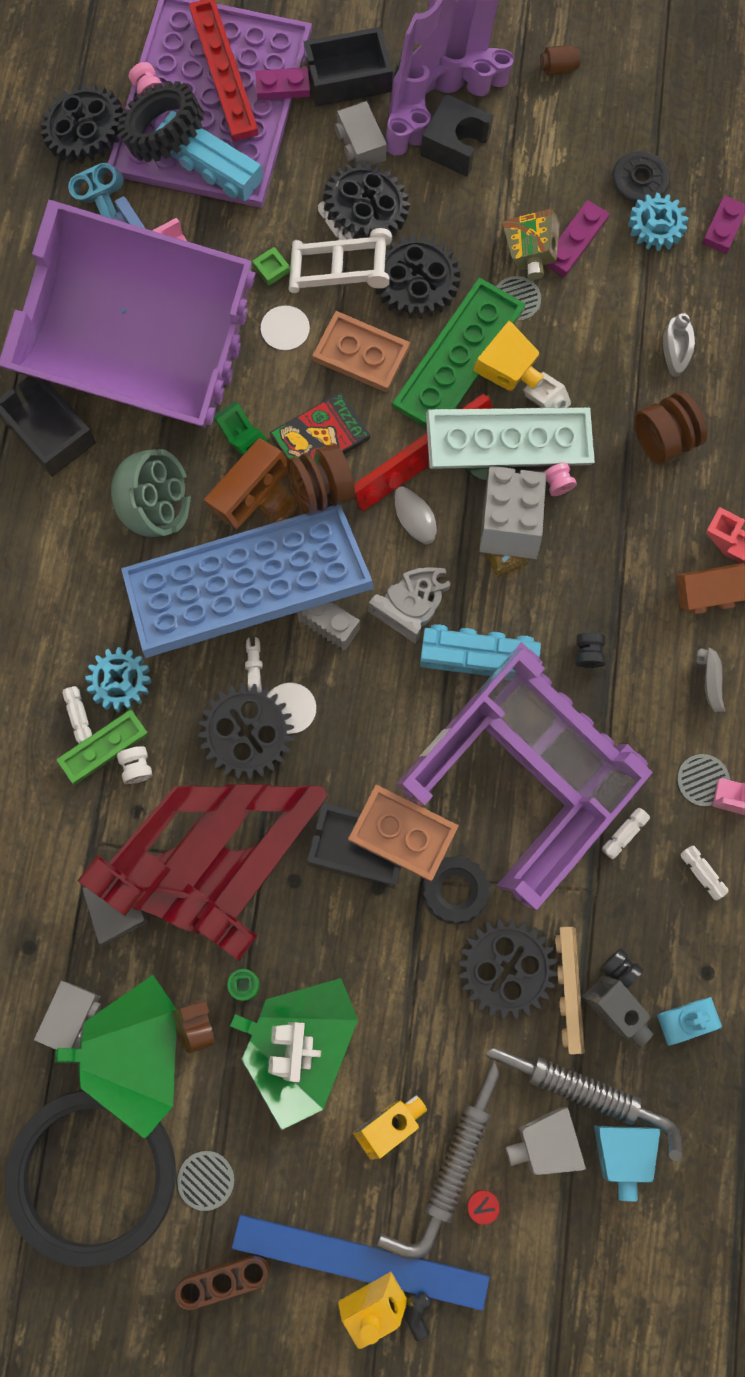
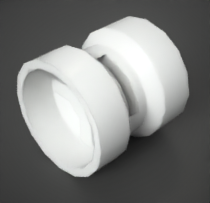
[117,746,153,784]

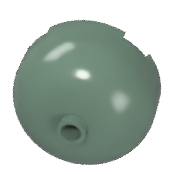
[111,449,191,537]

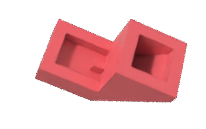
[706,507,745,563]

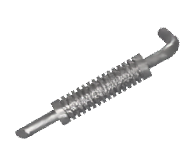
[486,1048,682,1161]
[375,1060,499,1260]

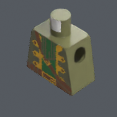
[503,208,560,280]

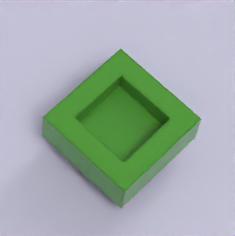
[252,247,290,286]

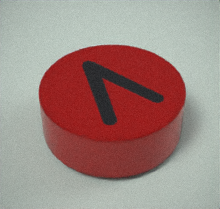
[467,1190,499,1225]

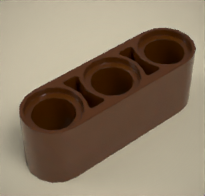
[175,1254,269,1310]

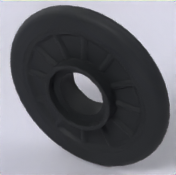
[612,151,670,203]

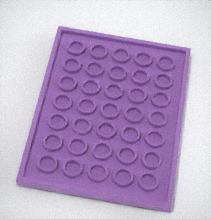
[107,0,312,208]

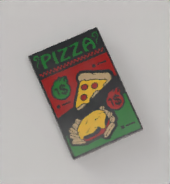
[270,392,370,460]

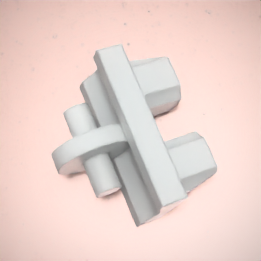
[268,1022,321,1082]

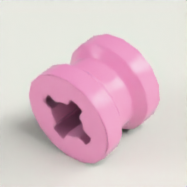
[544,463,577,496]

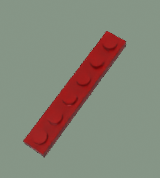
[189,0,258,142]
[354,394,493,512]

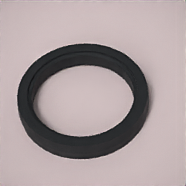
[5,1090,176,1267]

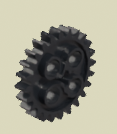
[40,84,123,164]
[322,162,410,239]
[373,234,461,319]
[198,683,294,779]
[457,918,558,1020]

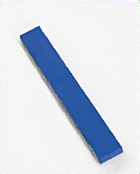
[232,1214,490,1311]

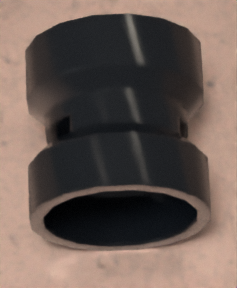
[576,632,606,668]
[600,948,643,988]

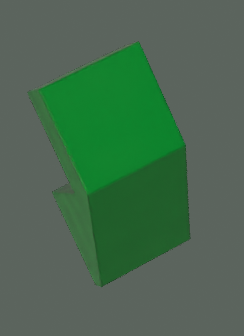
[214,401,269,457]

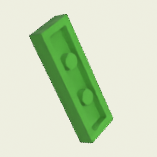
[56,710,149,786]

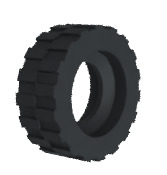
[422,856,490,925]

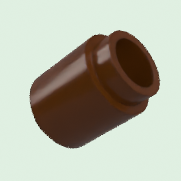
[540,45,580,75]

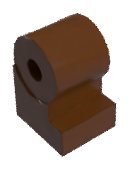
[172,1001,214,1054]

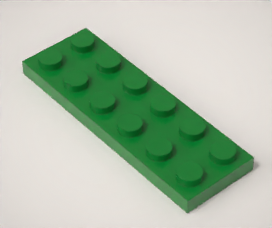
[392,277,526,428]

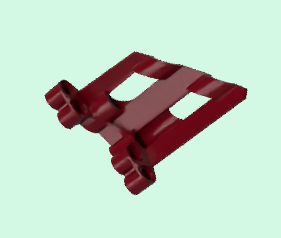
[77,784,328,961]

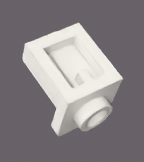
[523,372,571,408]

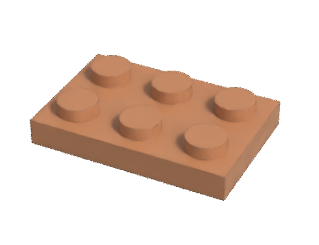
[312,311,410,393]
[348,785,459,882]

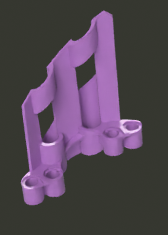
[385,0,514,155]

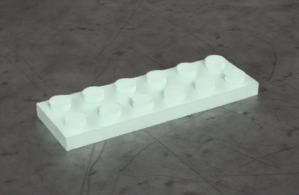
[426,408,595,469]

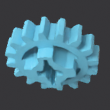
[628,193,688,251]
[85,647,151,712]

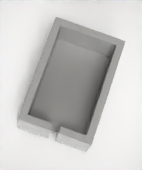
[479,466,546,559]

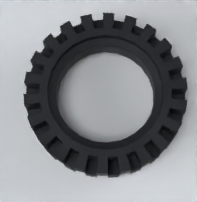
[118,81,204,162]

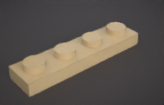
[555,927,585,1054]

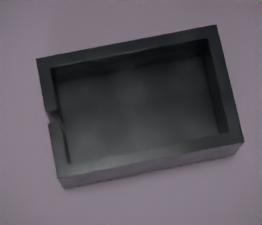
[303,27,393,106]
[0,376,96,477]
[307,803,401,889]

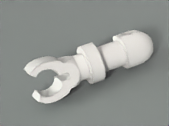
[245,637,263,693]

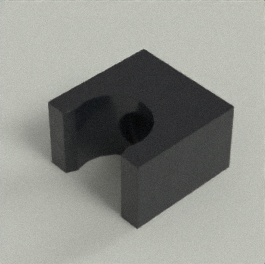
[420,94,494,177]

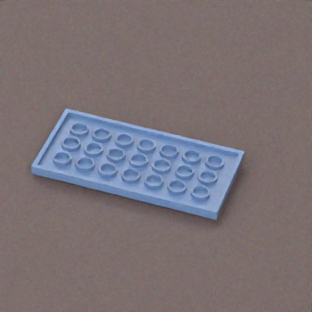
[121,505,374,658]

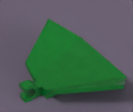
[54,975,176,1139]
[230,978,358,1130]

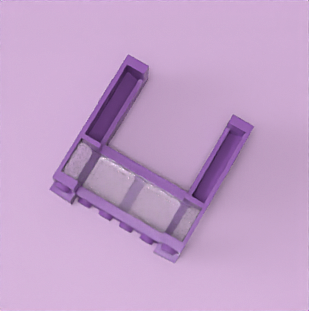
[396,642,653,910]

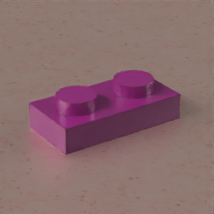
[255,67,310,100]
[702,195,745,254]

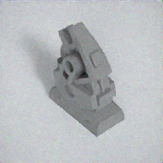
[368,568,450,643]

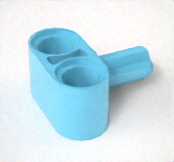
[68,163,124,218]
[657,997,722,1045]

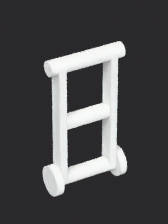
[289,228,392,293]

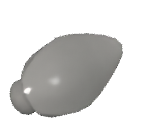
[663,313,695,377]
[395,486,437,545]
[697,648,726,712]

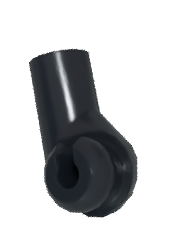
[404,1291,431,1341]

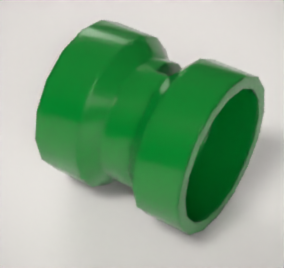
[227,969,260,1001]

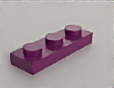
[545,200,610,277]

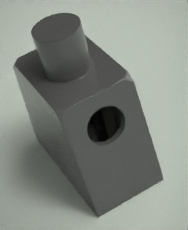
[82,887,148,946]
[581,976,653,1046]

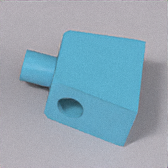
[594,1125,660,1201]

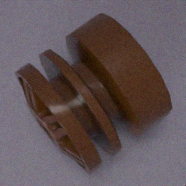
[634,391,707,465]
[287,443,355,516]

